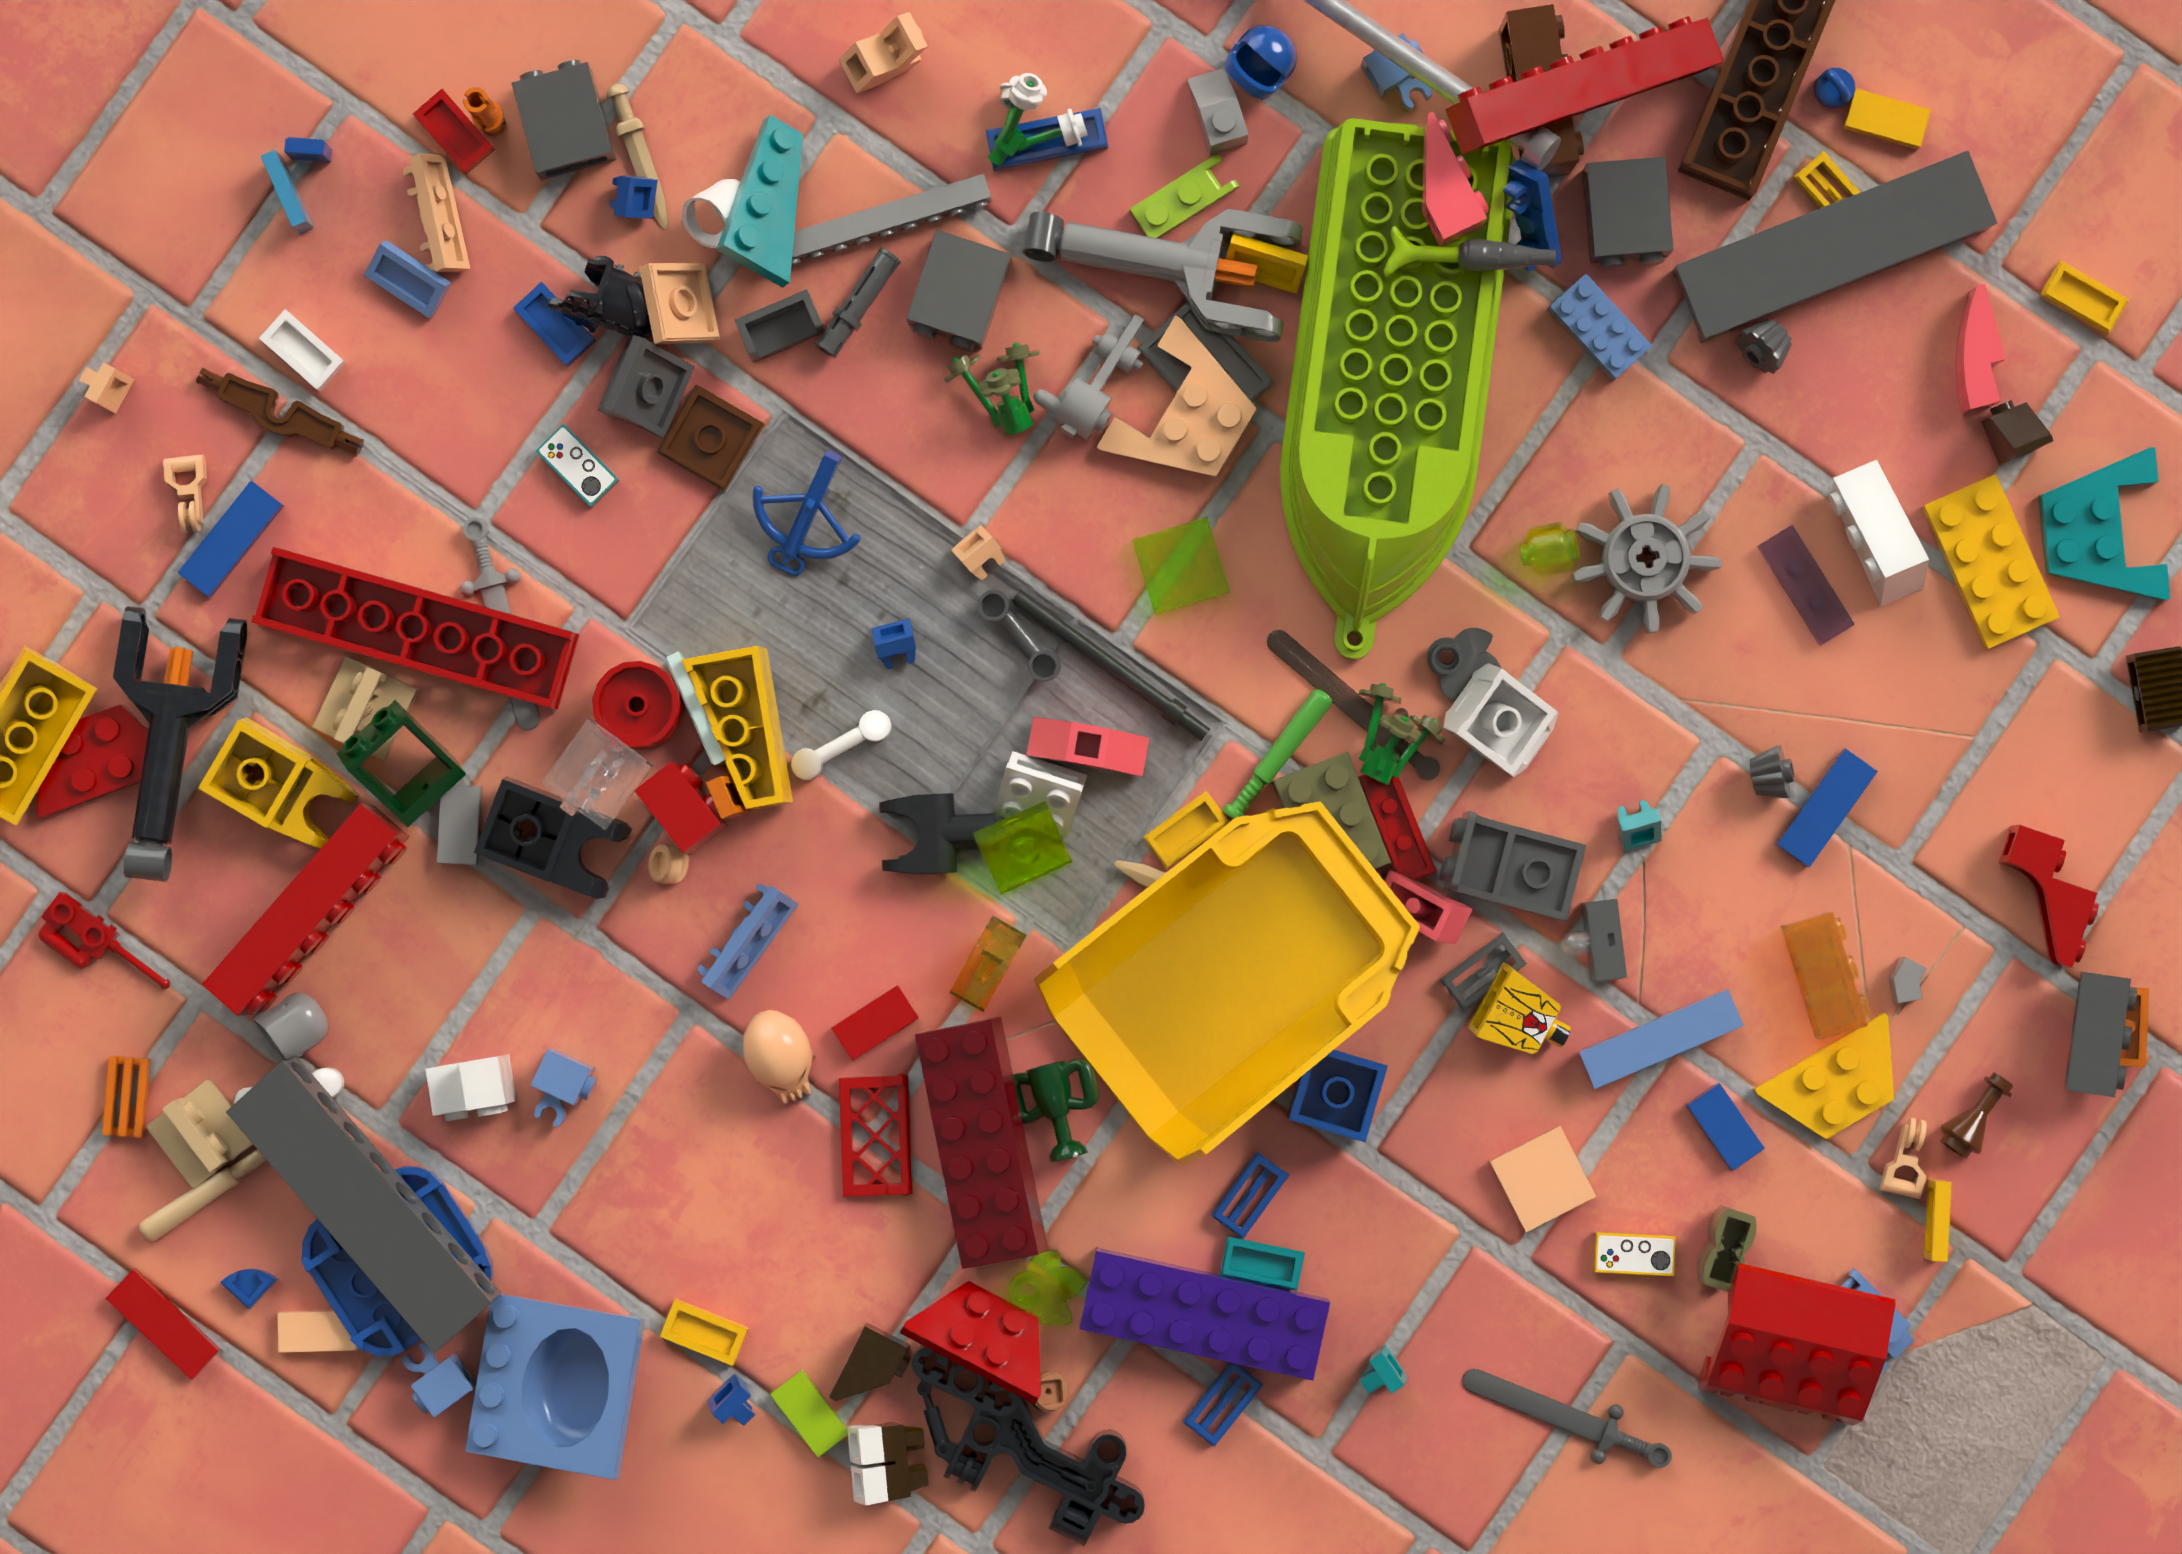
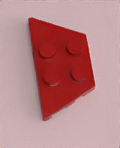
[36,704,149,818]
[900,1281,1041,1405]

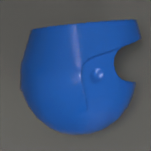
[1224,25,1297,100]

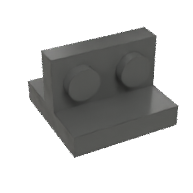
[598,335,695,438]

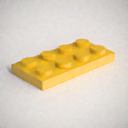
[1921,474,2060,650]

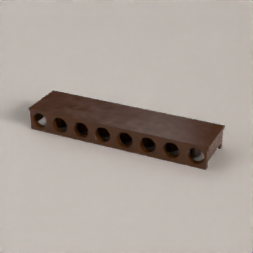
[1677,0,1835,201]

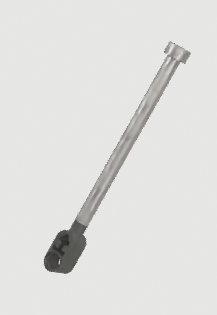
[1303,0,1561,171]

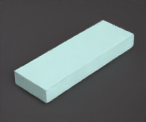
[665,651,726,767]

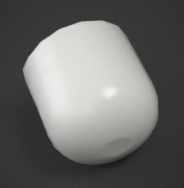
[681,179,740,248]

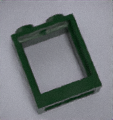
[336,700,466,827]

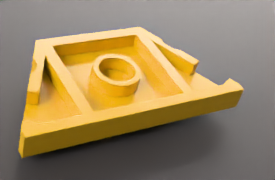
[1752,1012,1894,1139]

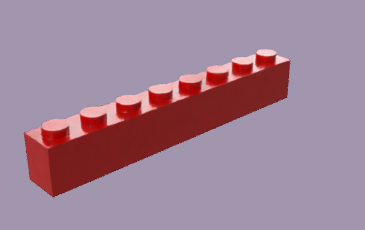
[1445,16,1724,155]

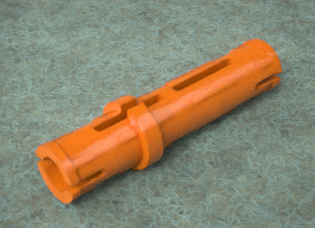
[463,87,506,136]

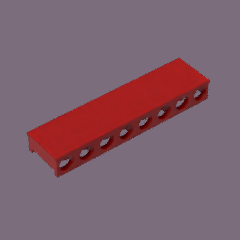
[251,547,580,710]

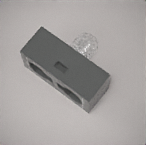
[1561,899,1627,981]

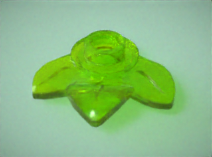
[1008,1250,1087,1326]

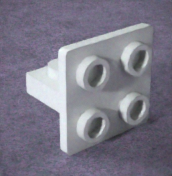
[993,751,1087,837]

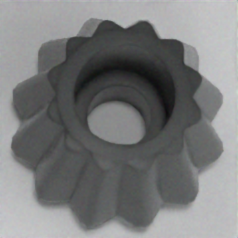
[1737,319,1792,374]
[1750,745,1795,798]

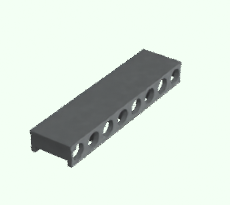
[1672,151,1997,343]
[226,1056,501,1354]

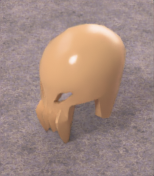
[742,1010,816,1104]

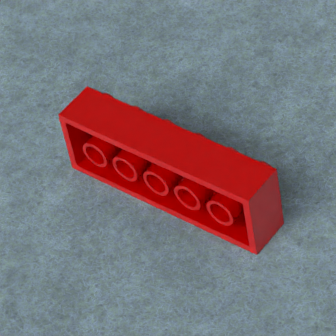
[201,803,410,1016]

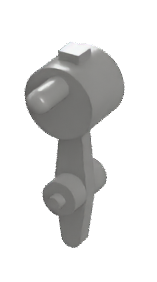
[1033,314,1144,440]

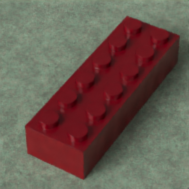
[915,1016,1048,1269]

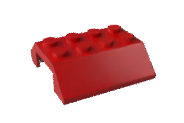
[1698,1263,1896,1426]

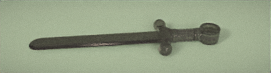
[1267,630,1440,781]

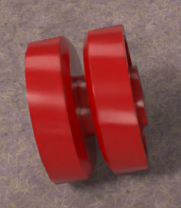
[592,661,685,750]

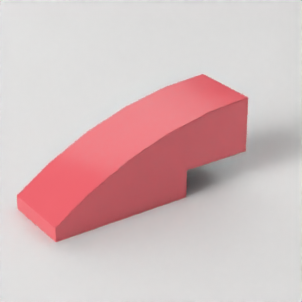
[1955,284,2005,414]

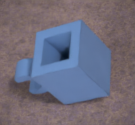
[1361,33,1432,111]
[531,1048,597,1127]
[402,1342,477,1417]

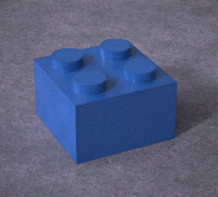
[1287,1049,1388,1142]

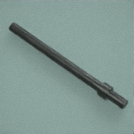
[1012,590,1210,741]

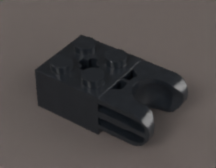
[474,776,632,899]

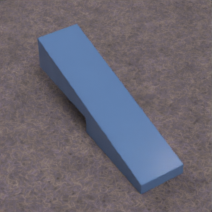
[1579,989,1744,1089]

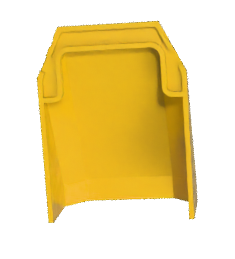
[1033,801,1420,1167]

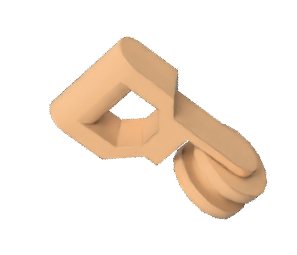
[163,454,207,533]
[1880,1117,1927,1199]

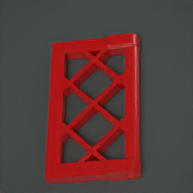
[839,1074,913,1197]

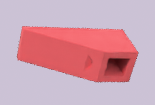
[1422,112,1489,246]

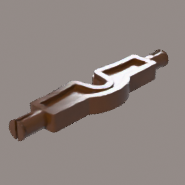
[196,368,364,455]

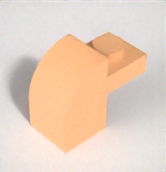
[838,12,928,93]

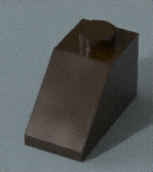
[1982,400,2054,465]
[829,1323,912,1401]

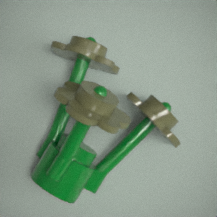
[944,342,1039,436]
[1358,683,1445,785]

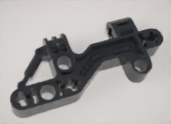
[912,1345,1145,1546]

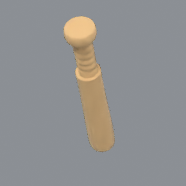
[139,1150,267,1242]

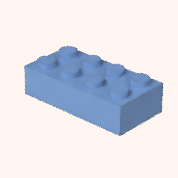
[1547,274,1652,381]

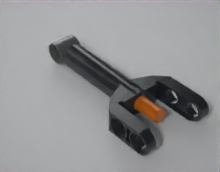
[113,606,247,882]

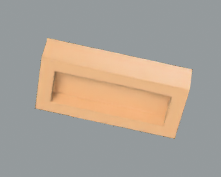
[278,1310,359,1353]

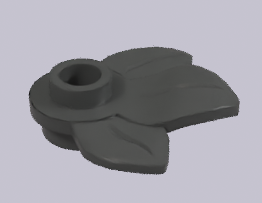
[1427,628,1501,702]

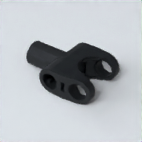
[879,793,998,874]

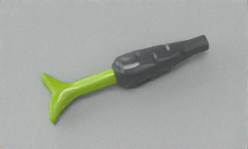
[1384,226,1556,277]

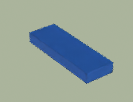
[986,108,1108,171]
[177,480,284,598]
[1775,748,1878,868]

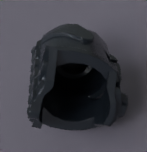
[548,256,652,339]

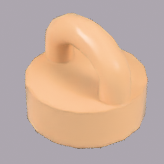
[648,844,689,884]

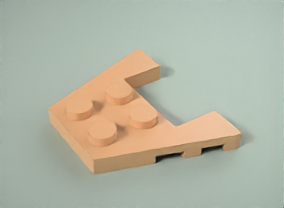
[1096,315,1258,477]

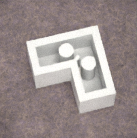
[425,1054,517,1122]

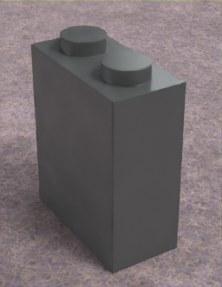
[511,60,616,180]
[1582,157,1674,268]
[906,229,1012,352]

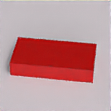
[413,89,495,175]
[831,985,919,1061]

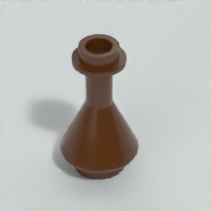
[1940,1072,2013,1159]

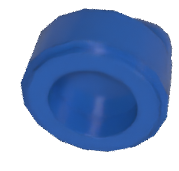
[1814,68,1855,109]

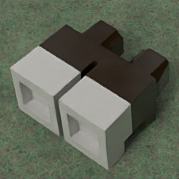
[847,1422,928,1505]

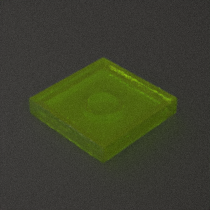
[1132,517,1230,615]
[973,801,1073,895]

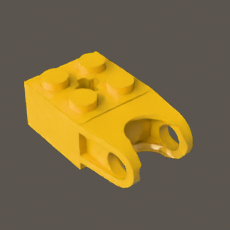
[198,717,359,849]

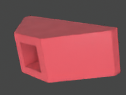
[1026,717,1149,777]

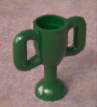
[1013,1058,1099,1162]

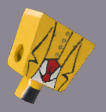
[1468,962,1571,1054]

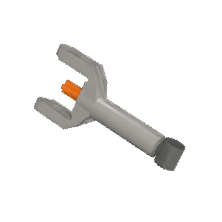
[1022,209,1303,342]

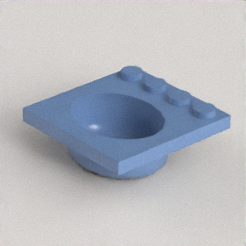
[465,1293,645,1480]

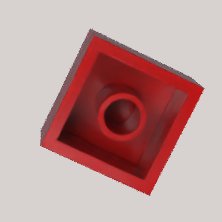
[634,761,728,855]

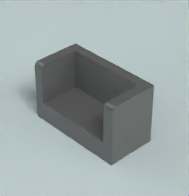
[735,289,825,362]

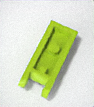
[1130,153,1240,238]

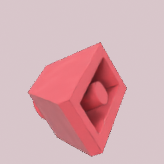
[1384,871,1473,944]

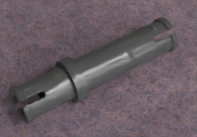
[815,247,901,358]

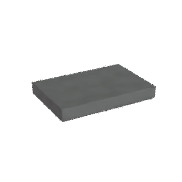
[1137,302,1274,403]

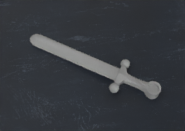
[460,517,539,730]

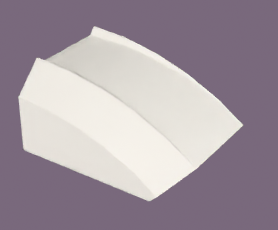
[1443,663,1559,777]

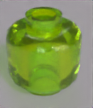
[1519,522,1580,577]

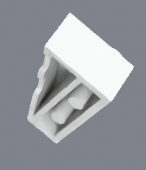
[1828,460,1929,607]

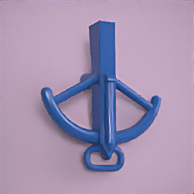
[753,450,861,576]

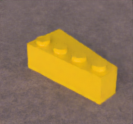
[681,646,793,810]

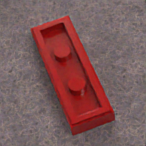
[1358,774,1437,881]
[105,1268,221,1380]

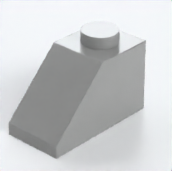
[1187,68,1249,155]

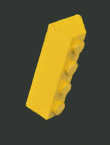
[0,645,97,826]

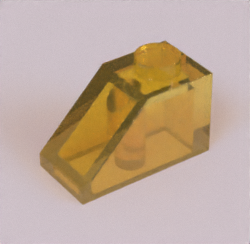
[950,916,1027,1012]

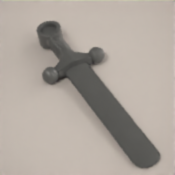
[1463,1369,1672,1468]

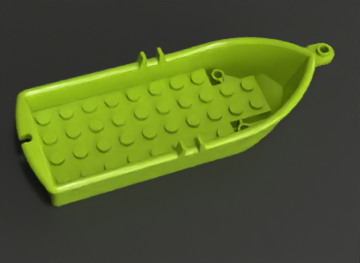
[1280,118,1516,660]

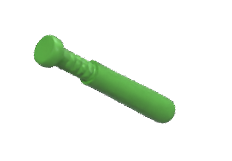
[1222,689,1332,820]

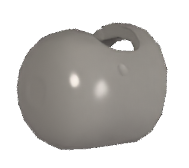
[253,992,329,1061]

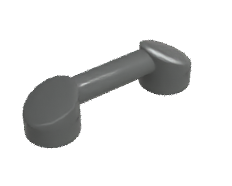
[978,590,1061,682]

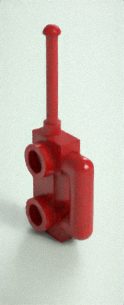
[38,892,170,990]

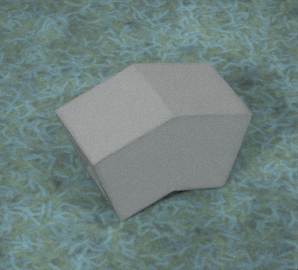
[1889,957,1927,1003]

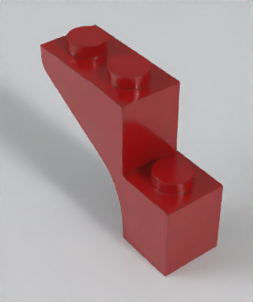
[1999,825,2099,968]

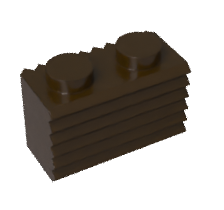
[2126,646,2182,733]

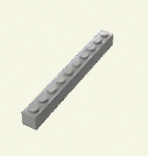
[791,174,992,266]

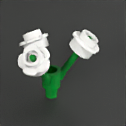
[988,73,1088,167]

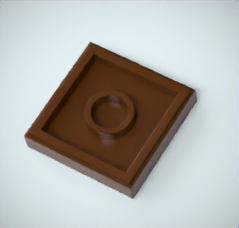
[657,384,765,492]

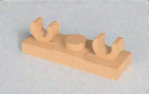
[403,153,471,272]

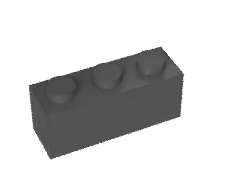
[2064,972,2137,1097]

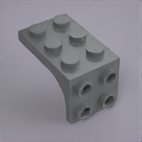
[1439,811,1586,921]

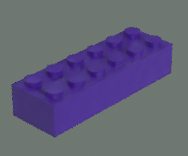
[1079,1247,1330,1381]

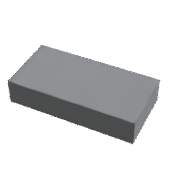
[437,785,482,865]

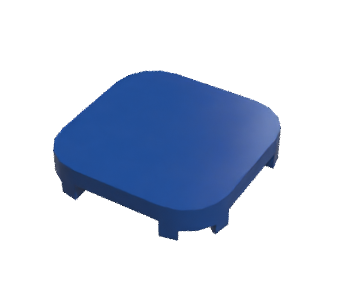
[301,1166,493,1356]

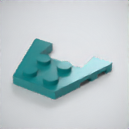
[2038,447,2171,601]

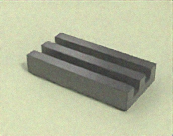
[1439,932,1527,1011]

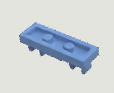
[697,884,799,1000]

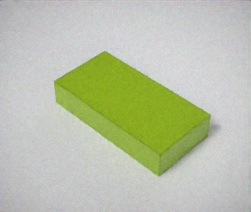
[770,1369,848,1457]

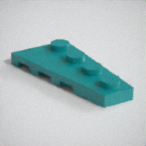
[716,114,803,288]

